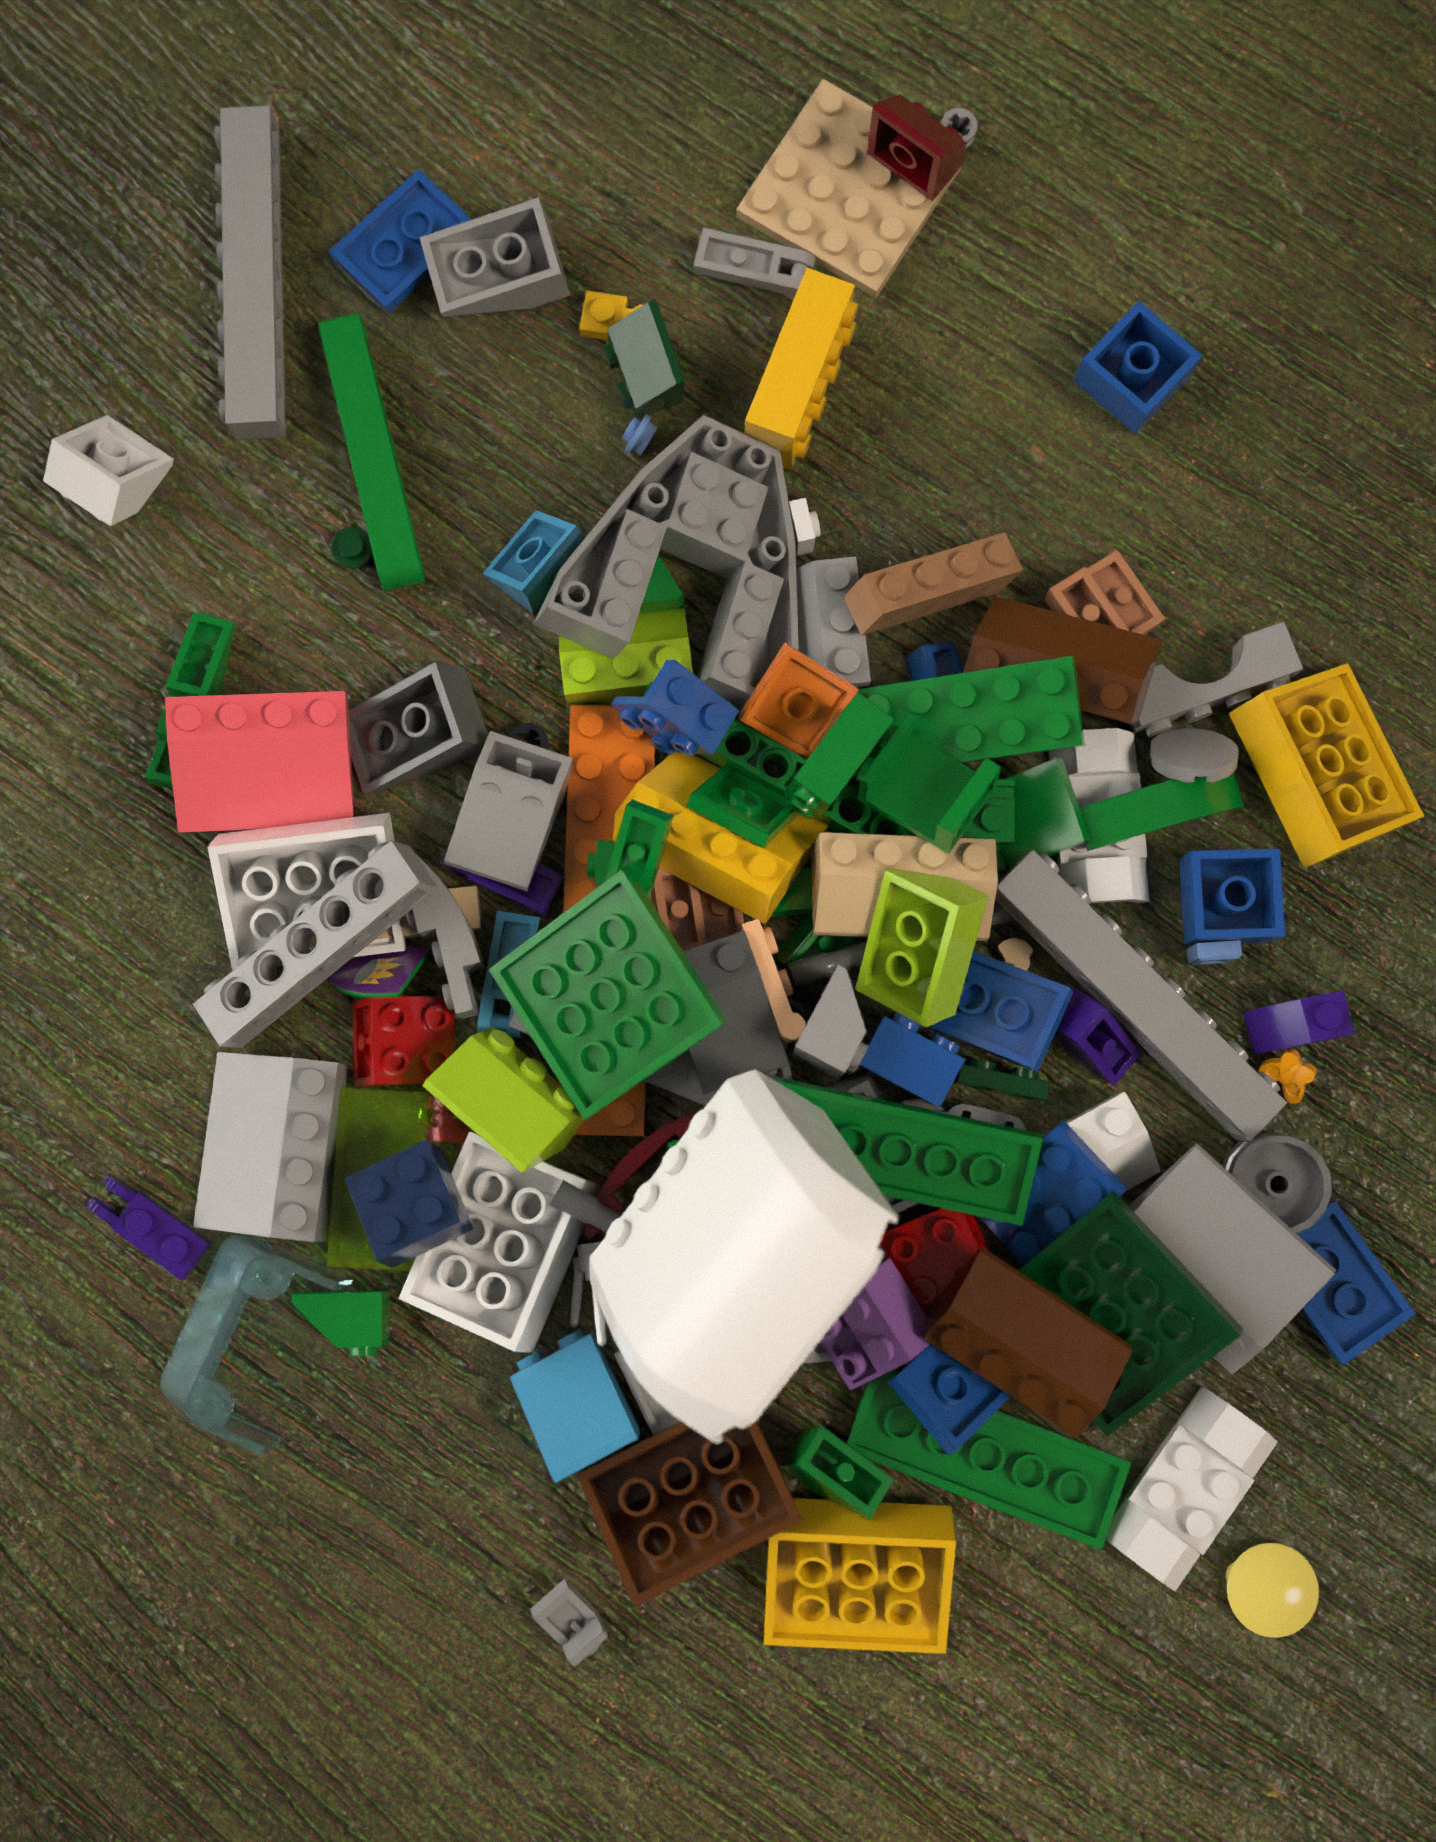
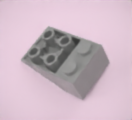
[444,731,573,891]

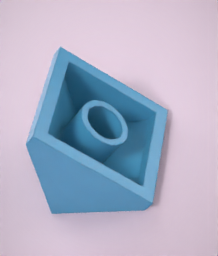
[482,510,584,614]

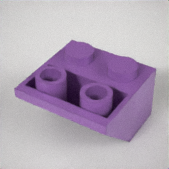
[820,1258,931,1391]

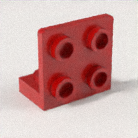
[352,996,455,1088]
[880,1208,990,1314]

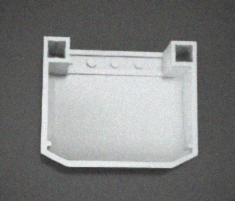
[590,1069,898,1444]

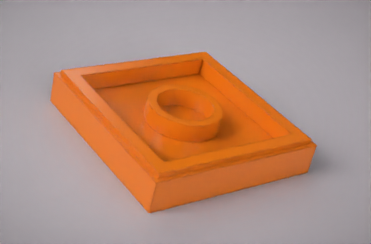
[737,642,859,760]

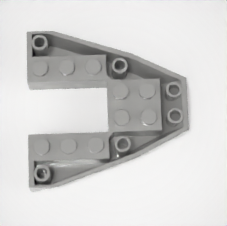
[533,415,799,712]

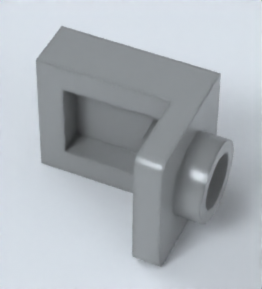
[530,1578,608,1666]

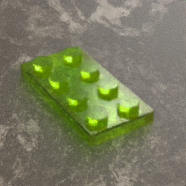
[326,1088,431,1271]

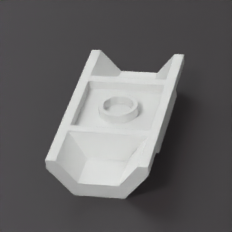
[1048,728,1150,904]
[1105,1386,1278,1591]

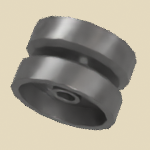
[1222,1133,1332,1233]

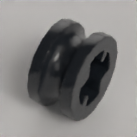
[510,722,549,750]

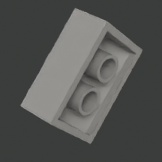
[796,556,871,689]
[792,965,869,1081]

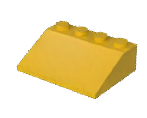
[1229,663,1424,869]
[613,751,829,924]
[764,1498,956,1654]

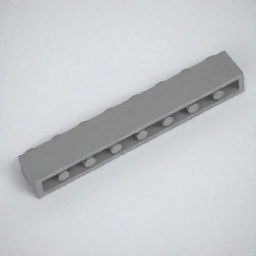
[214,105,286,440]
[995,850,1287,1141]

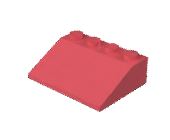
[165,691,354,833]

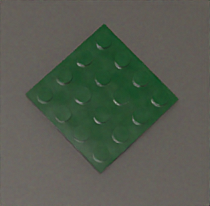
[1017,1190,1244,1436]

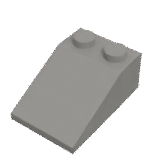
[419,197,570,317]

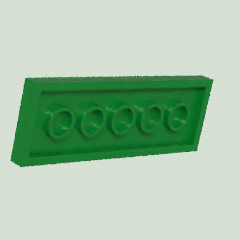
[851,656,1085,779]
[772,1076,1043,1226]
[845,1370,1132,1550]

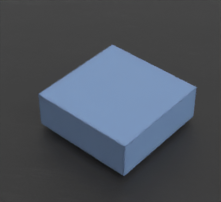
[1187,940,1242,965]

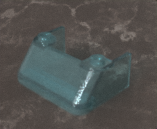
[160,1234,353,1455]

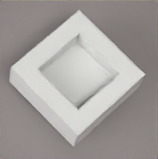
[789,498,821,555]

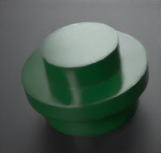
[331,527,373,569]

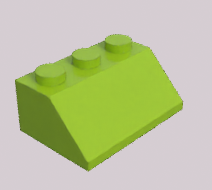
[559,609,693,708]
[855,868,989,1027]
[422,1027,584,1173]

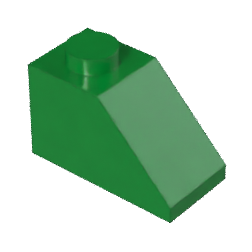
[292,1290,390,1356]
[780,1425,894,1519]

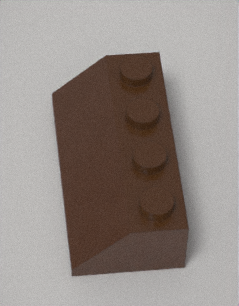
[963,596,1163,725]
[923,1246,1132,1438]

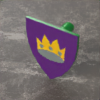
[326,947,432,1000]

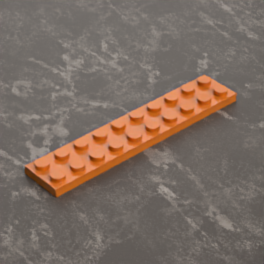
[558,705,655,1137]

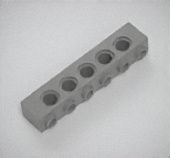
[193,840,438,1048]

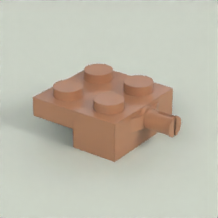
[1044,550,1165,635]
[650,868,744,951]

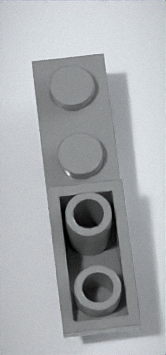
[406,855,486,1019]

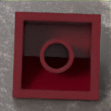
[867,94,967,201]

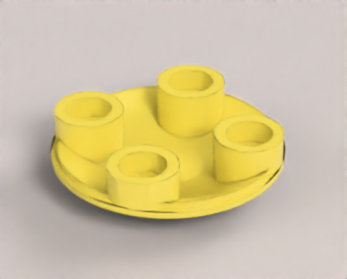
[1226,1543,1319,1638]

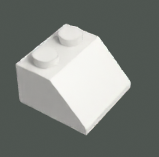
[43,415,174,526]
[1042,1092,1161,1193]

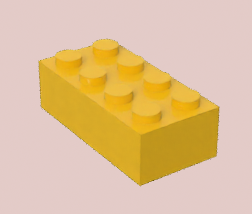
[745,268,859,470]

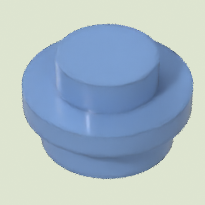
[621,414,658,456]

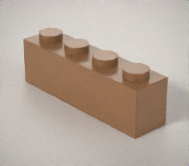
[843,532,1023,636]

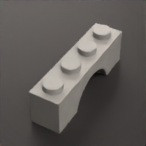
[1128,622,1303,737]

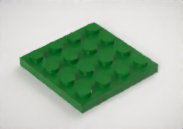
[488,868,729,1120]

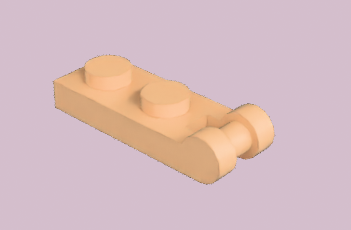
[741,919,806,1043]

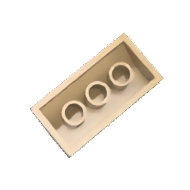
[811,832,998,941]

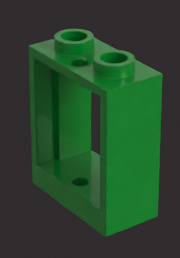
[784,692,894,821]

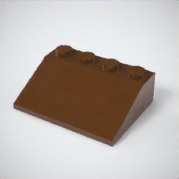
[576,1420,803,1607]

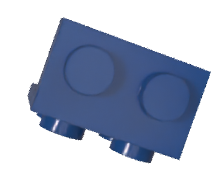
[611,659,739,757]

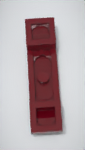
[583,1112,698,1240]

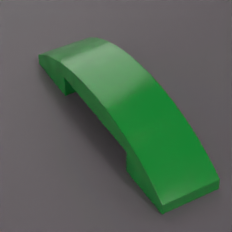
[1080,773,1244,852]

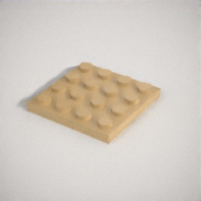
[736,79,961,299]

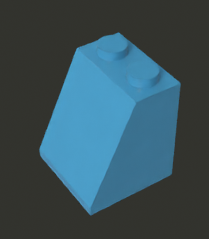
[510,1329,642,1483]

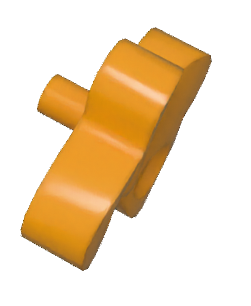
[1258,1048,1317,1104]

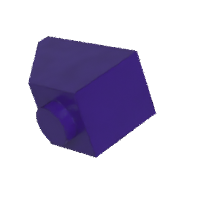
[1055,986,1142,1086]
[1243,990,1354,1055]

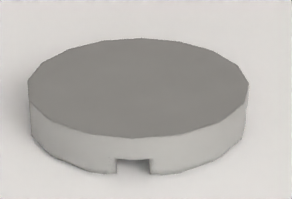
[1150,728,1238,783]

